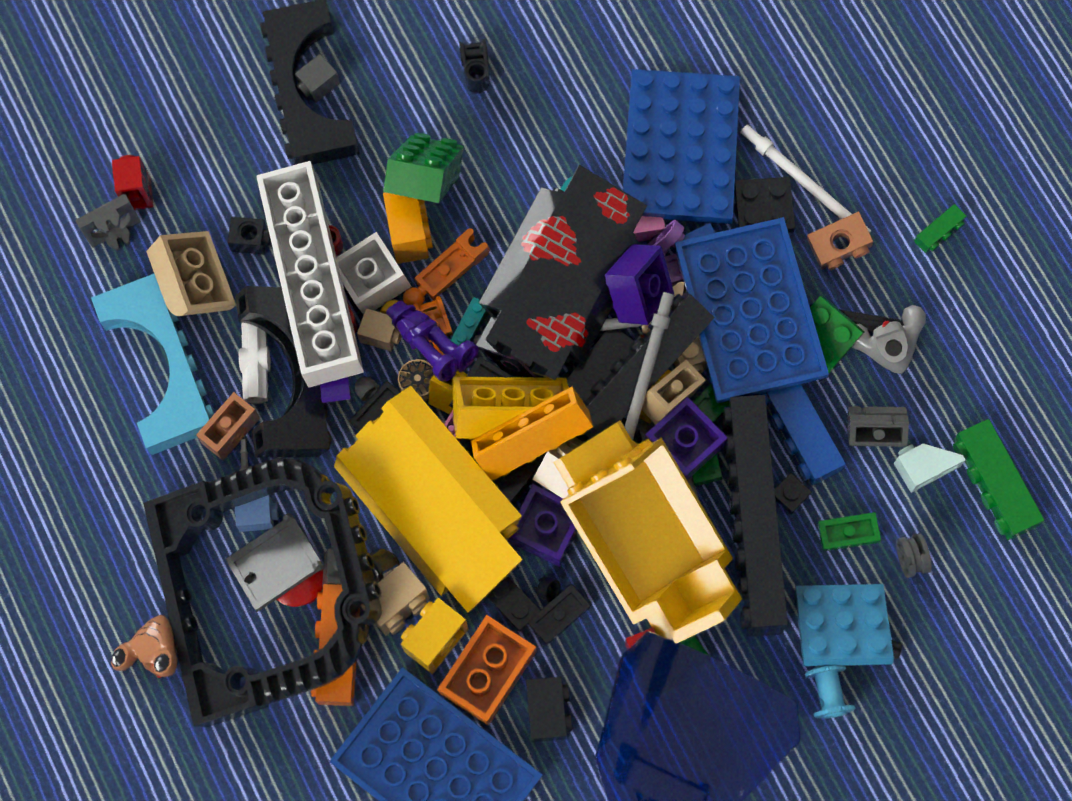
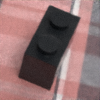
[526,677,572,742]

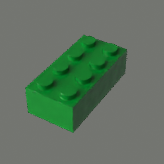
[383,133,464,203]

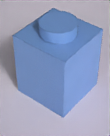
[235,495,279,532]

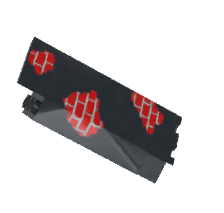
[476,165,647,380]

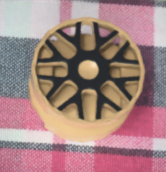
[398,359,434,402]

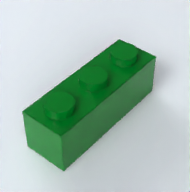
[914,204,966,254]

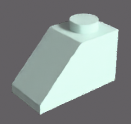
[894,444,965,493]

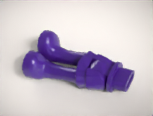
[386,300,479,382]

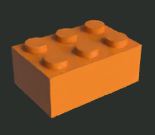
[437,615,537,726]

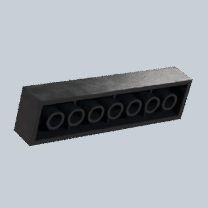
[722,395,788,637]

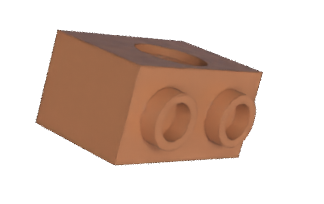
[807,211,873,270]
[196,392,260,460]

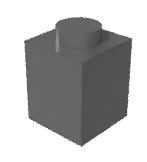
[295,54,340,103]

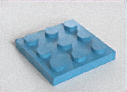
[795,584,894,666]

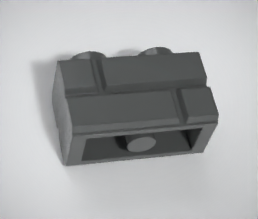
[847,406,909,447]

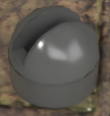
[355,376,379,401]

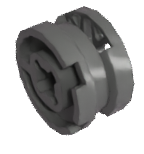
[896,533,932,578]

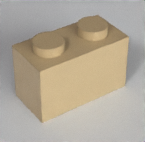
[642,360,706,425]

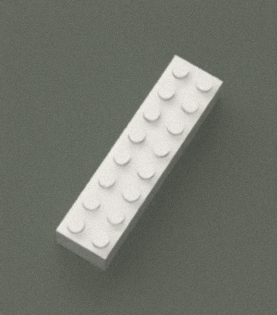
[256,161,364,388]

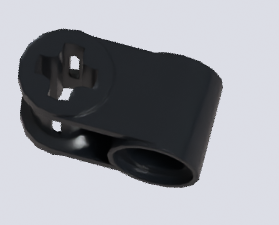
[459,38,490,93]

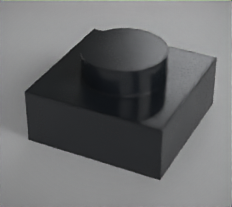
[774,473,812,514]

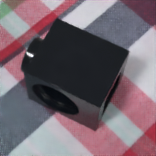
[227,217,271,255]

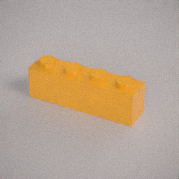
[471,387,593,481]

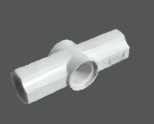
[239,323,271,404]

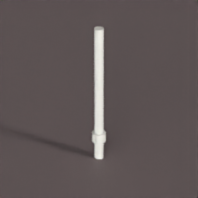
[740,124,871,234]

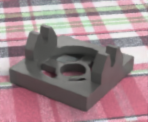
[75,194,141,251]

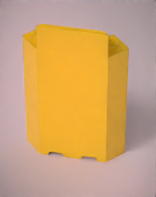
[334,386,522,613]

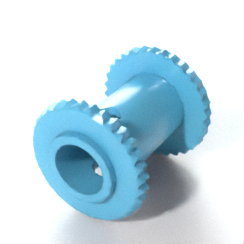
[805,665,855,719]

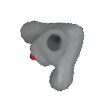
[852,305,926,374]

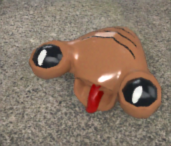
[111,615,178,678]

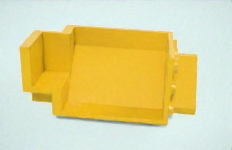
[553,420,742,644]

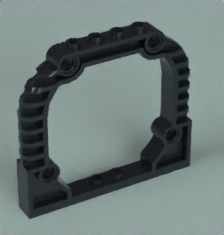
[143,458,382,727]

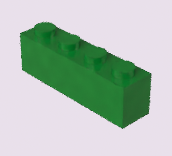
[953,419,1044,541]

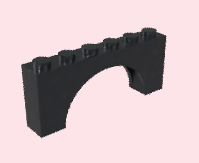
[260,0,360,165]
[236,286,331,458]

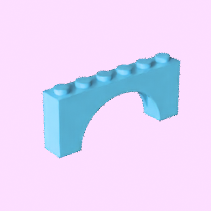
[91,274,215,455]

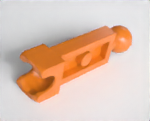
[402,228,490,305]

